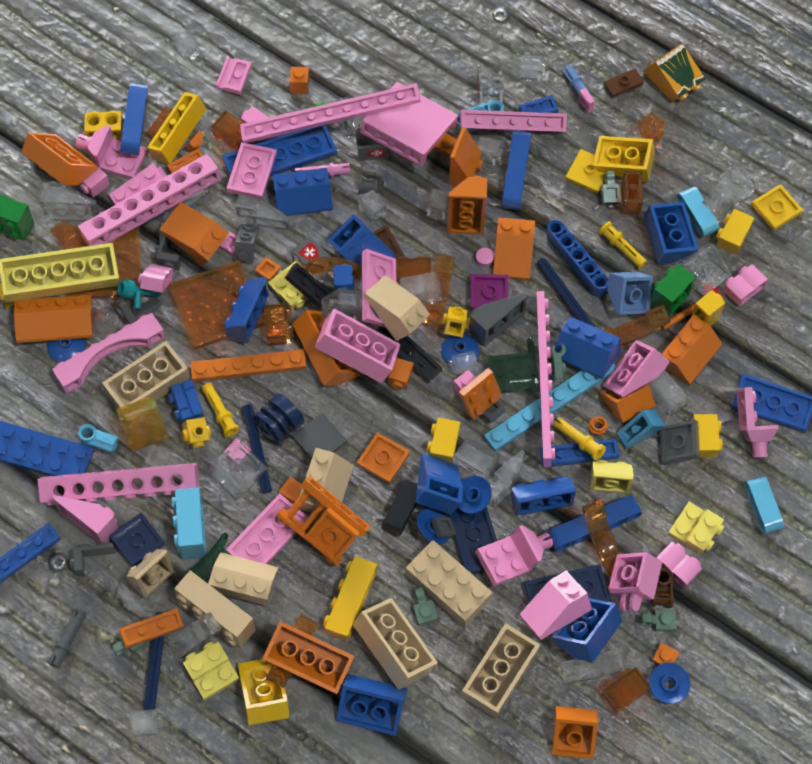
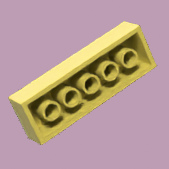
[0,243,119,303]

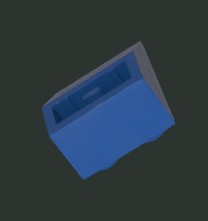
[328,214,396,274]
[415,453,463,515]

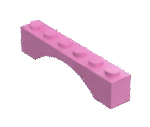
[52,313,165,394]

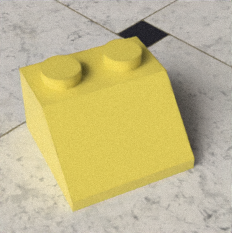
[590,460,634,494]

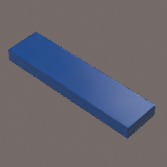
[539,439,620,468]
[0,523,61,584]

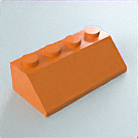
[22,132,99,187]
[447,176,487,235]
[14,295,94,343]
[292,310,363,386]
[262,621,355,694]

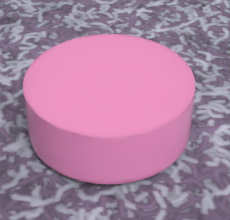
[476,248,494,267]

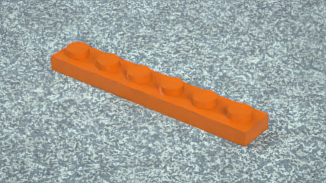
[191,349,307,382]

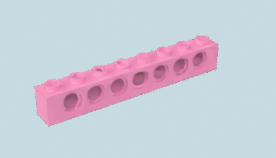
[78,154,221,246]
[38,463,200,505]

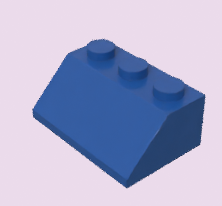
[273,168,333,217]
[643,202,699,264]
[224,277,269,343]
[555,317,621,379]
[510,476,576,516]
[552,598,622,663]
[336,674,408,736]

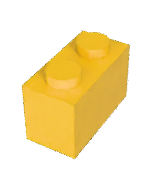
[716,209,754,255]
[691,290,725,326]
[692,414,723,458]
[427,418,460,463]

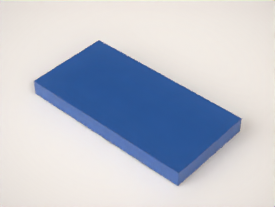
[731,374,812,434]

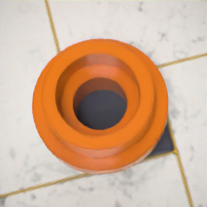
[588,416,608,435]

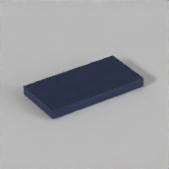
[447,494,497,575]
[523,564,612,604]

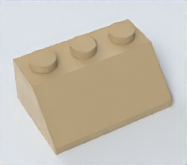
[299,448,354,515]
[208,552,279,606]

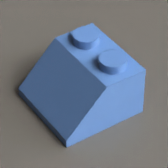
[608,272,653,315]

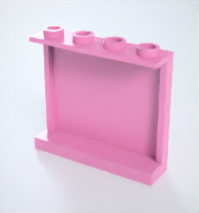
[360,82,458,167]

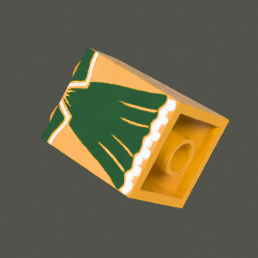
[642,44,706,102]

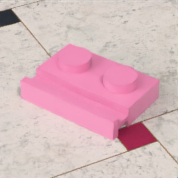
[216,56,252,95]

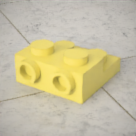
[268,260,315,311]
[668,501,725,556]
[183,642,240,701]

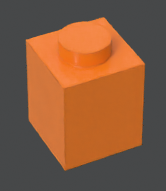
[290,67,310,94]
[388,358,414,390]

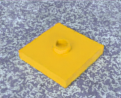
[565,149,606,194]
[751,184,804,231]

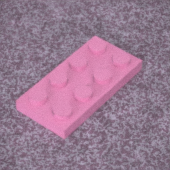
[362,249,396,328]
[226,493,308,565]

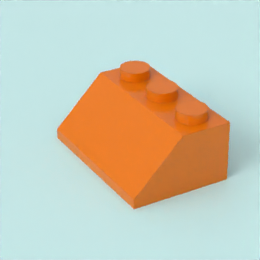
[662,314,722,386]

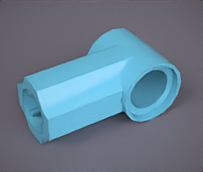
[78,424,119,454]

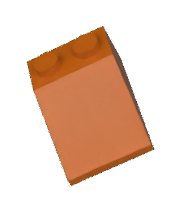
[449,127,484,187]
[159,202,229,265]
[493,217,535,280]

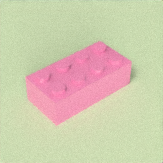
[315,309,400,383]

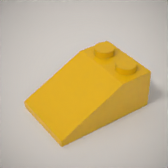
[593,136,655,182]
[238,659,290,725]

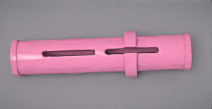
[295,163,350,178]

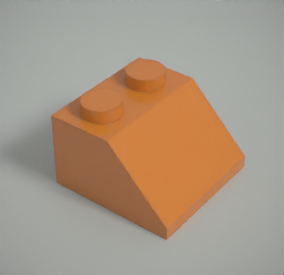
[599,384,656,422]
[552,706,598,759]

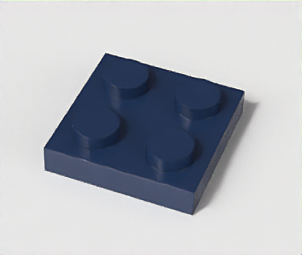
[109,512,165,567]

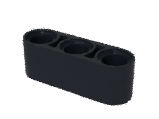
[381,479,418,537]

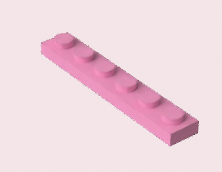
[460,110,567,132]

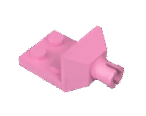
[76,125,148,180]
[736,387,778,457]
[475,525,553,586]

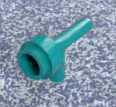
[117,279,161,310]

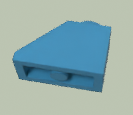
[617,410,665,448]

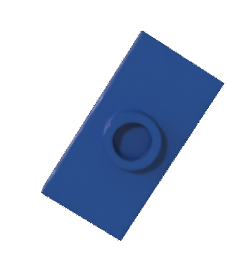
[518,95,559,113]

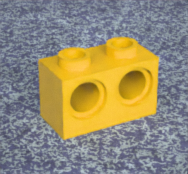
[84,111,123,139]

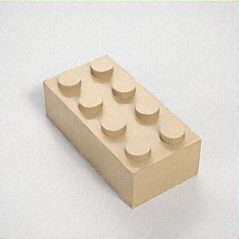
[102,341,190,420]
[405,540,493,628]
[174,571,256,649]
[352,598,438,690]
[461,623,540,719]

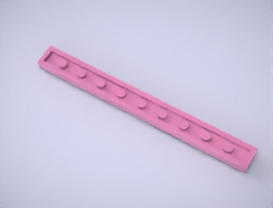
[240,83,421,143]
[537,291,555,468]

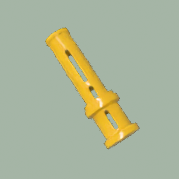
[598,221,647,269]
[201,383,240,437]
[553,417,606,461]

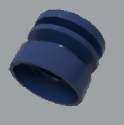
[253,393,305,445]

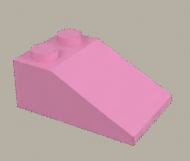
[602,340,670,397]
[53,496,119,543]
[519,571,592,640]

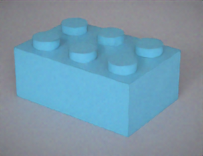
[172,487,207,560]

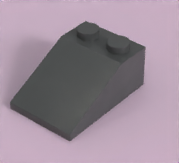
[469,294,528,347]

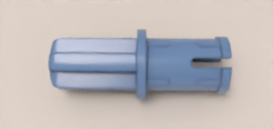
[563,66,589,96]

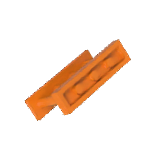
[277,476,371,567]

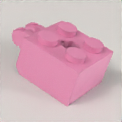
[609,552,662,612]

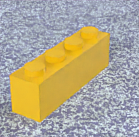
[147,92,207,164]
[323,556,377,642]

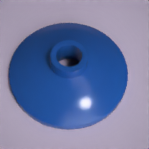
[441,334,479,368]
[47,338,86,363]
[458,476,492,514]
[417,509,450,545]
[649,663,690,704]

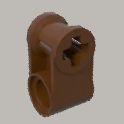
[651,568,674,608]

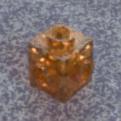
[636,112,666,141]

